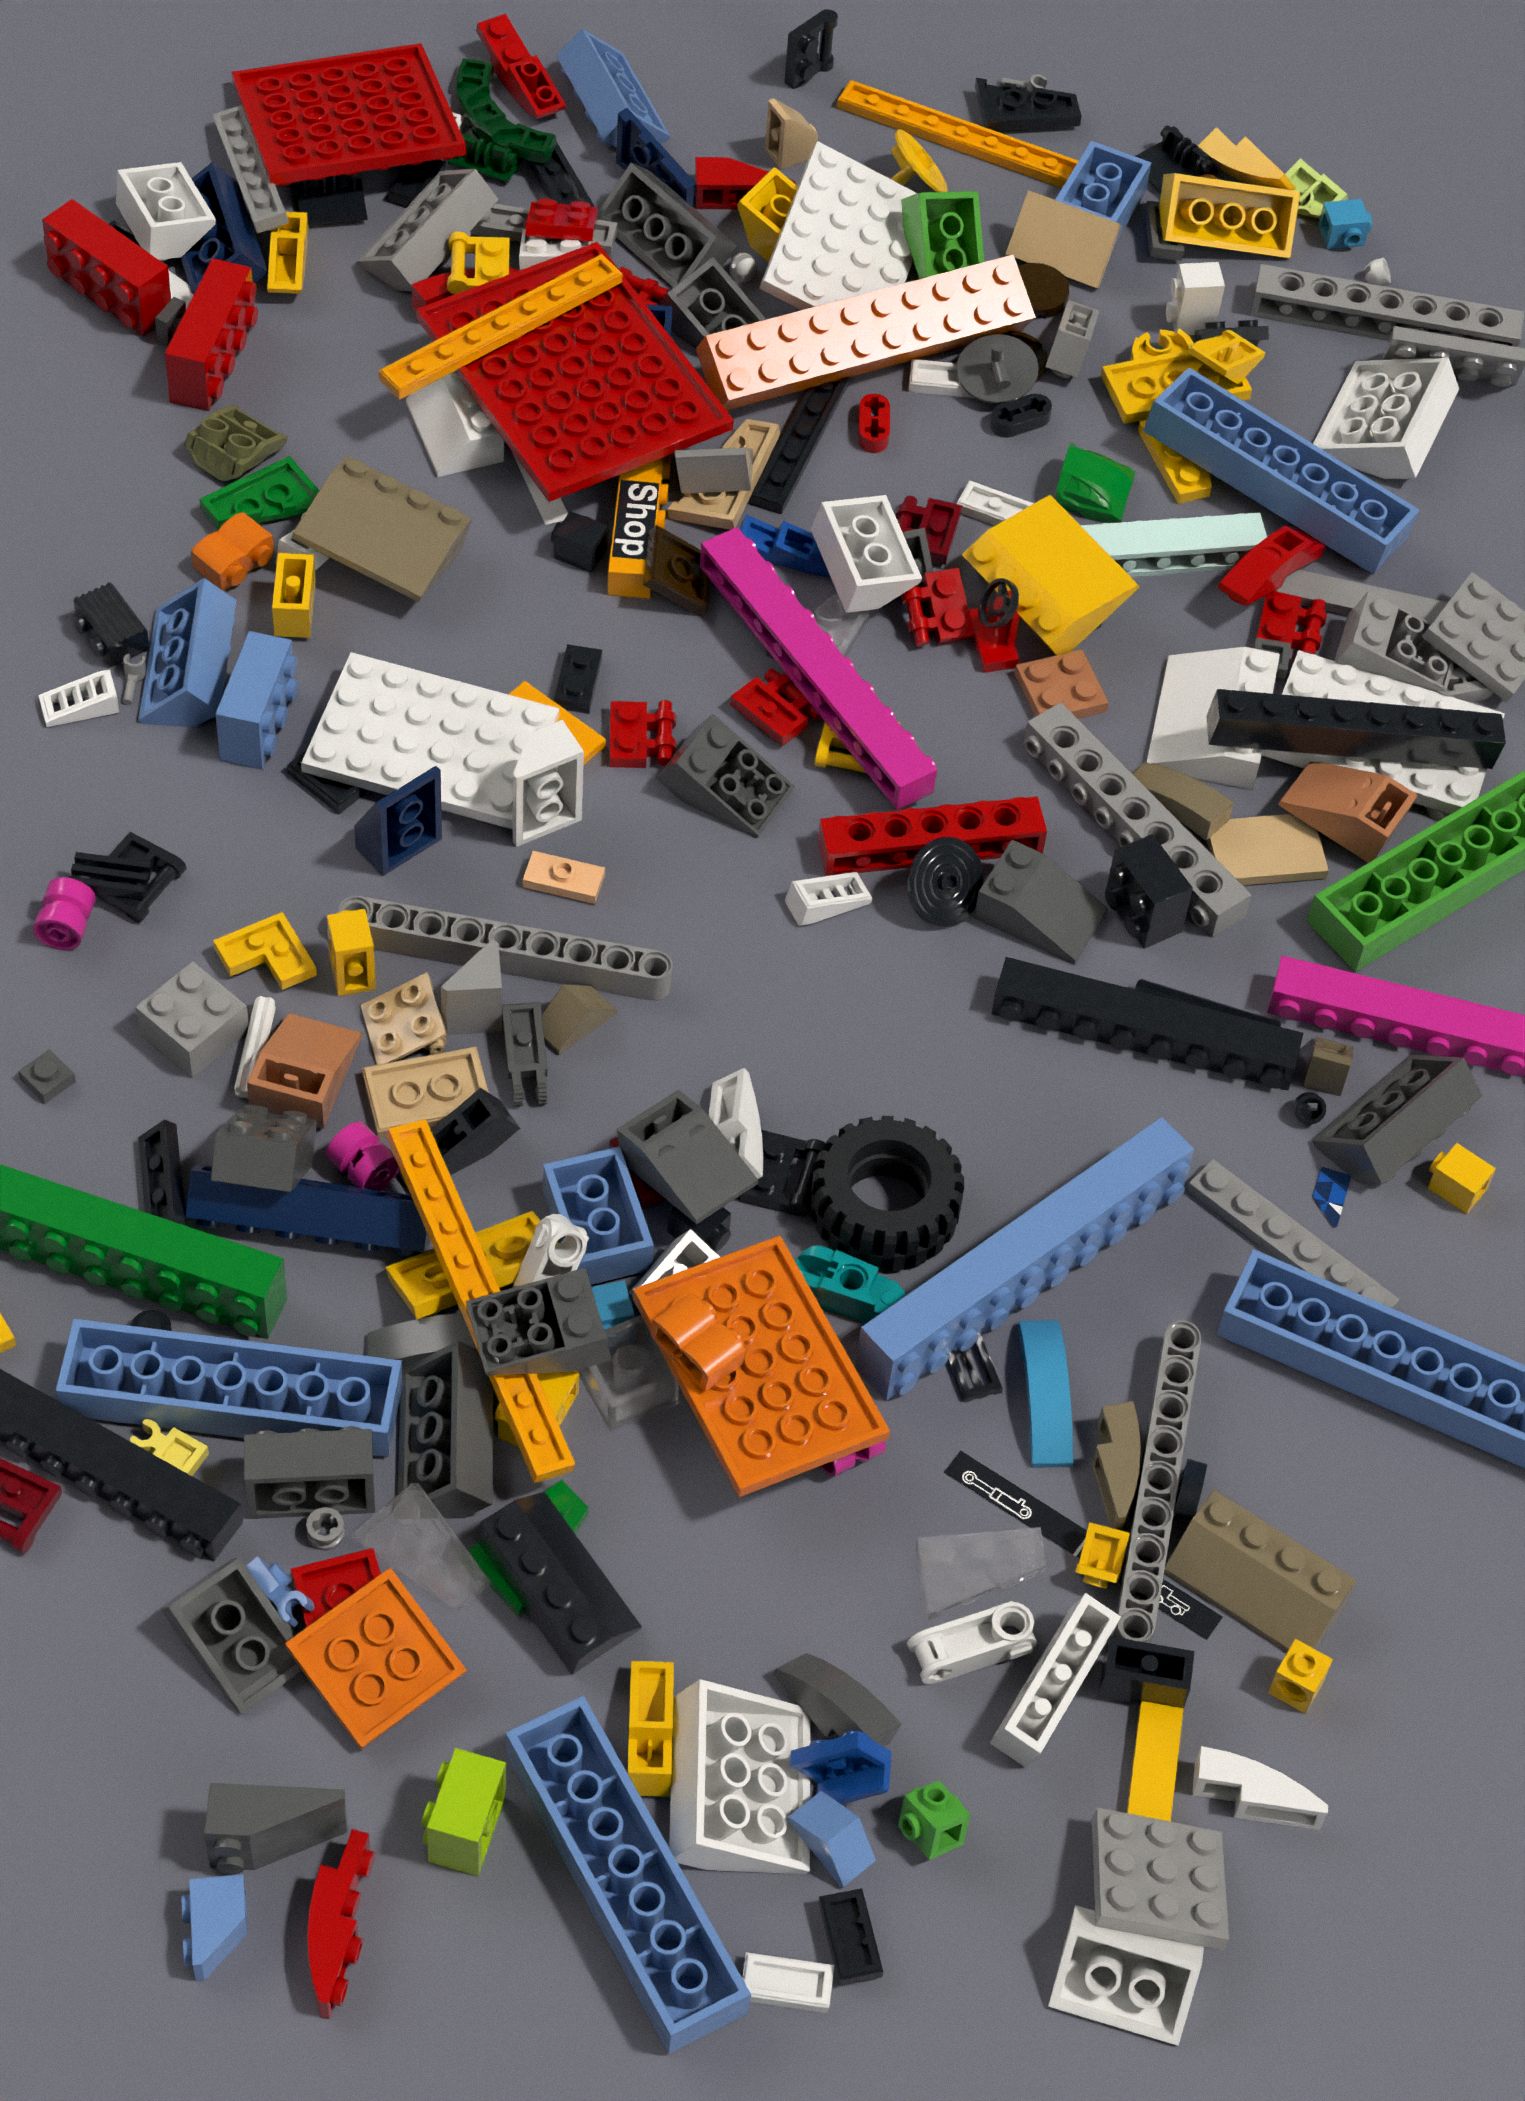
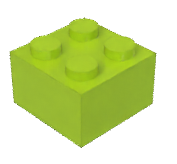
[421,1748,506,1877]

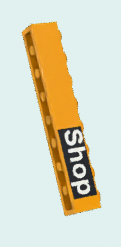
[608,456,671,599]

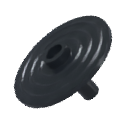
[907,837,983,927]

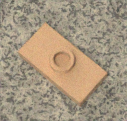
[523,851,605,904]

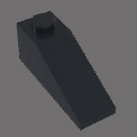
[398,1087,521,1185]

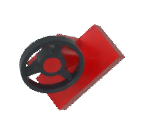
[969,578,1019,673]

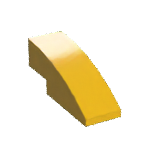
[1198,127,1296,191]
[267,212,308,294]
[627,1661,674,1797]

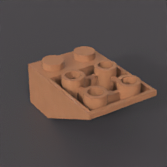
[1278,761,1418,863]
[247,1013,363,1129]

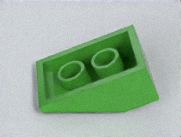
[901,191,984,279]

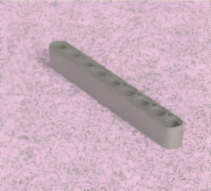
[339,896,673,1000]
[1112,1320,1201,1643]

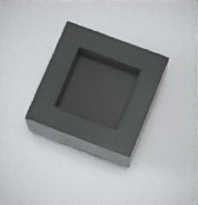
[155,297,186,347]
[1253,638,1291,679]
[19,1049,76,1104]

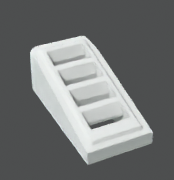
[38,669,119,727]
[785,872,873,926]

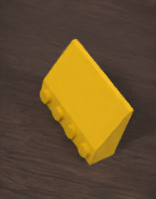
[962,495,1140,655]

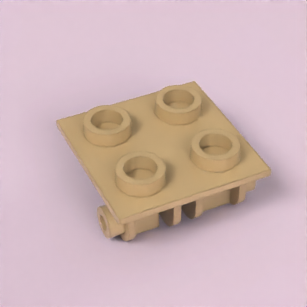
[360,972,447,1065]

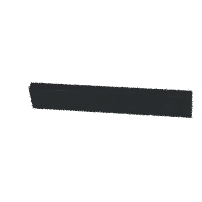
[749,376,852,514]

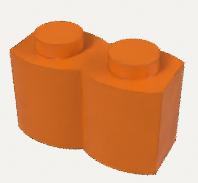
[191,512,274,591]
[651,1293,746,1392]

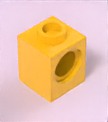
[1268,1639,1333,1714]

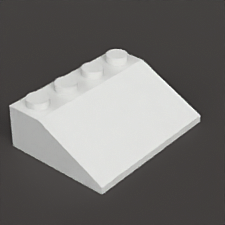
[1313,357,1459,479]
[1147,647,1280,790]
[669,1679,810,1874]

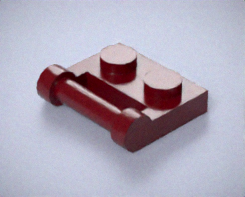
[0,1458,62,1554]

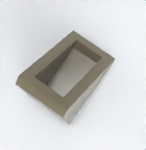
[542,984,617,1055]
[1303,1036,1353,1096]

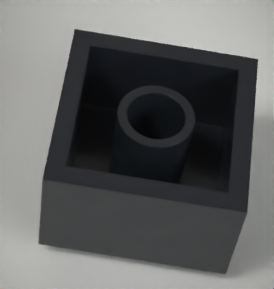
[1105,834,1193,949]

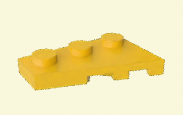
[1138,420,1212,504]

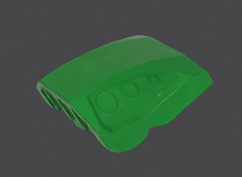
[1055,443,1136,523]

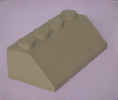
[1164,1489,1357,1652]

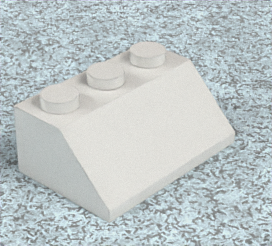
[116,162,216,261]
[406,371,504,477]
[811,495,922,613]
[513,719,584,847]
[1048,1905,1204,2046]

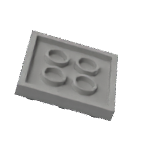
[1422,572,1525,702]
[1092,1807,1229,1950]

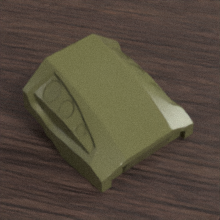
[185,404,288,481]

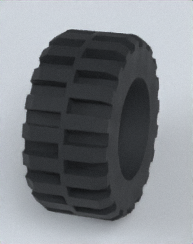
[810,1116,964,1271]

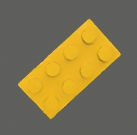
[386,1211,559,1320]

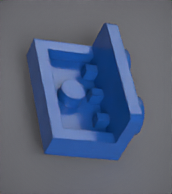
[790,1731,892,1805]

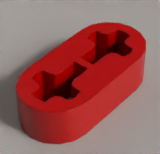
[858,393,890,453]

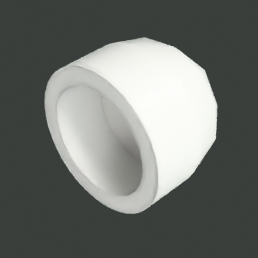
[729,253,756,282]
[1365,257,1391,286]

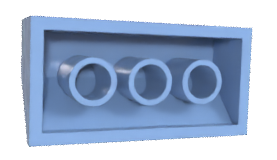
[556,28,671,148]
[138,578,237,727]

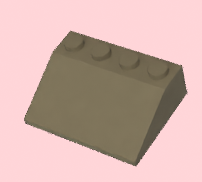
[292,455,472,602]

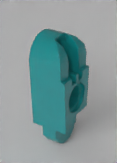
[794,1246,906,1324]

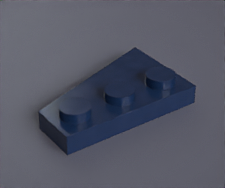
[616,108,696,208]

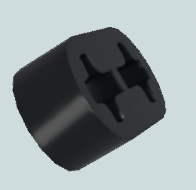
[990,393,1052,438]
[1173,1459,1208,1520]

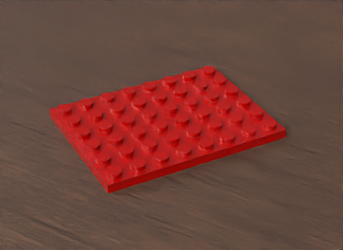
[416,242,734,502]

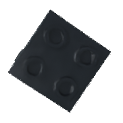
[1135,125,1218,192]
[295,171,368,225]

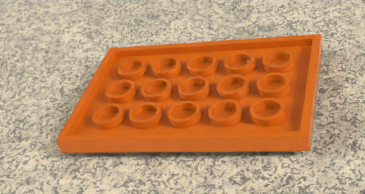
[632,1235,890,1497]

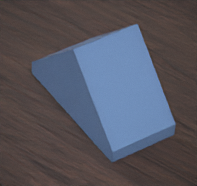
[787,1791,876,1889]

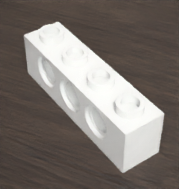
[990,1593,1121,1767]

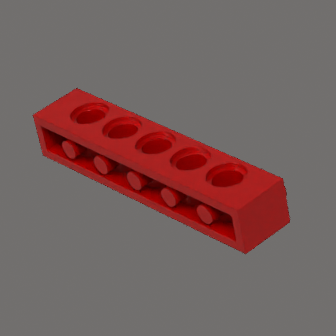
[818,796,1047,876]

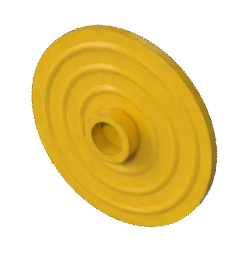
[891,129,948,192]

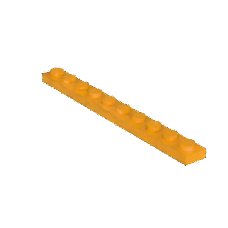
[386,1119,575,1483]

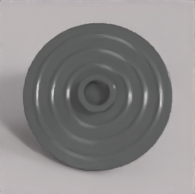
[957,334,1038,404]

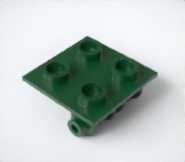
[448,127,523,183]

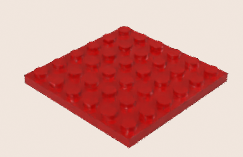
[231,43,466,186]

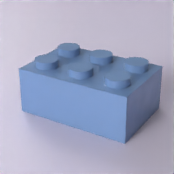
[1055,141,1152,243]
[216,631,299,770]
[543,1146,654,1285]

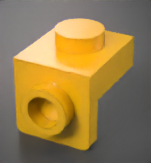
[1075,1522,1131,1588]

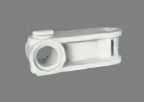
[512,1214,589,1288]
[907,1601,1037,1684]

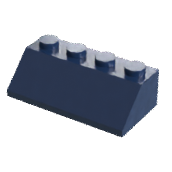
[180,162,268,294]

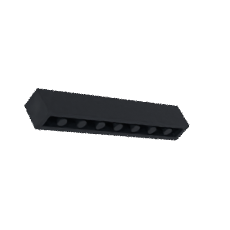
[1206,689,1506,769]
[991,957,1304,1091]
[0,1369,243,1561]

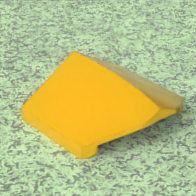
[1188,330,1266,384]

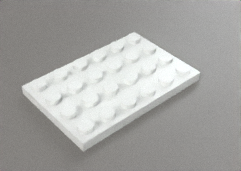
[759,141,917,310]
[1261,650,1505,814]
[301,652,559,829]

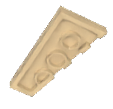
[667,419,780,530]

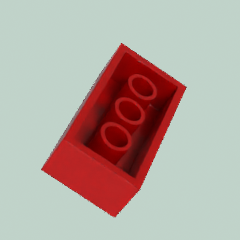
[42,199,171,337]
[165,258,258,411]

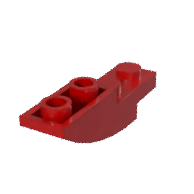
[476,14,566,119]
[1218,525,1326,606]
[308,1829,375,2019]

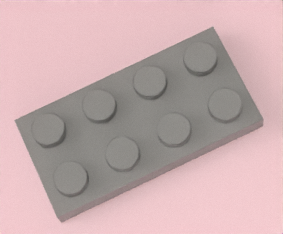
[1383,326,1525,387]

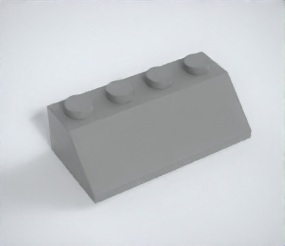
[357,169,499,291]

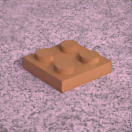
[1014,650,1109,719]

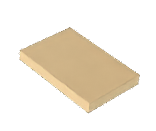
[1006,190,1122,288]
[1207,814,1329,885]
[362,1046,489,1139]

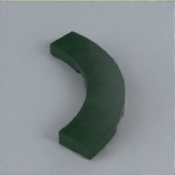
[456,58,557,164]

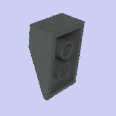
[658,257,767,349]
[974,840,1108,965]
[161,1557,302,1714]
[204,1783,348,1874]

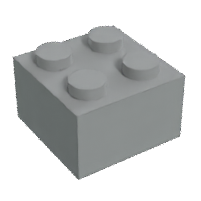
[135,961,249,1078]

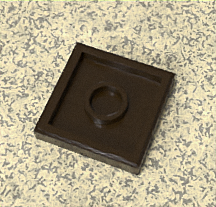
[643,525,711,617]

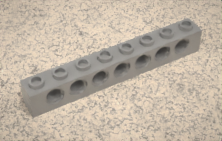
[1250,264,1524,347]
[1023,702,1252,937]

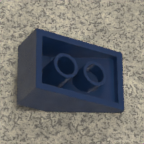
[354,766,442,876]

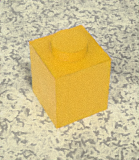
[1428,1143,1496,1214]

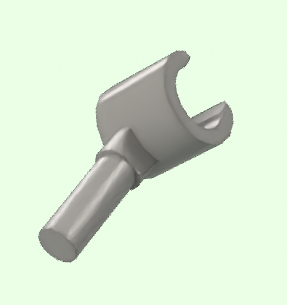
[1001,74,1047,92]
[123,654,146,705]

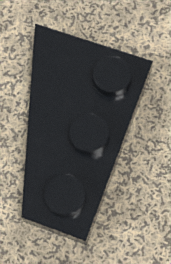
[975,78,1082,131]

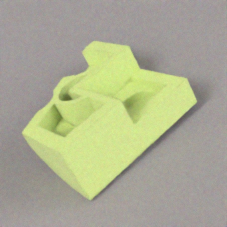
[1285,158,1348,219]

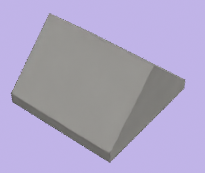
[675,448,753,493]
[441,939,502,1035]

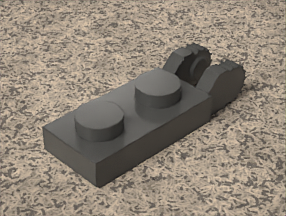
[502,1002,548,1106]

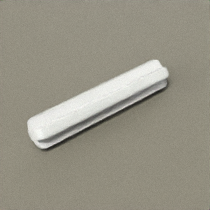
[234,996,276,1099]

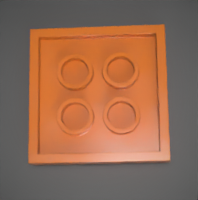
[285,1567,467,1750]

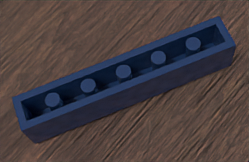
[185,1164,430,1256]

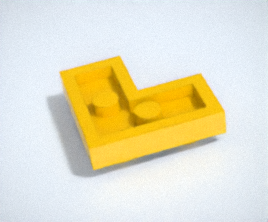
[213,912,317,990]

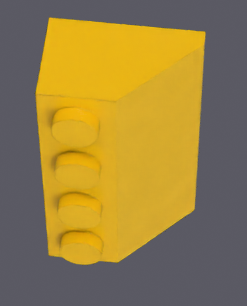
[1159,173,1300,258]

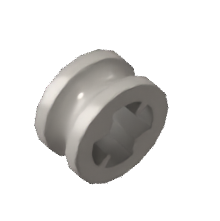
[306,1507,345,1551]

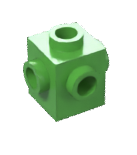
[898,1780,971,1860]

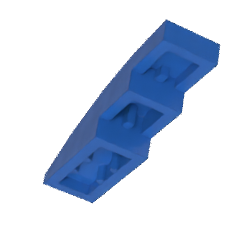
[740,514,831,578]

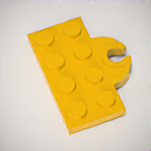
[1100,328,1252,424]

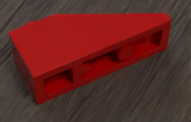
[694,157,796,210]

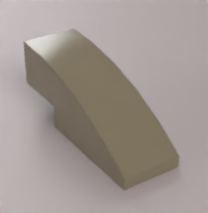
[1132,763,1234,840]
[1092,1401,1141,1531]

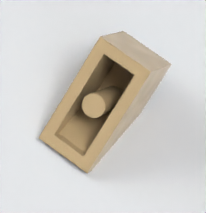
[765,98,818,170]

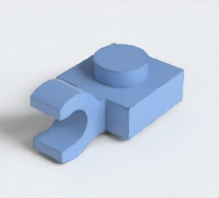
[246,1556,315,1627]

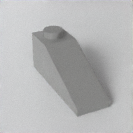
[1045,300,1100,378]

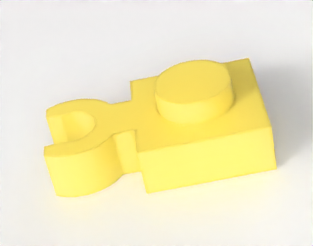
[130,1419,209,1476]

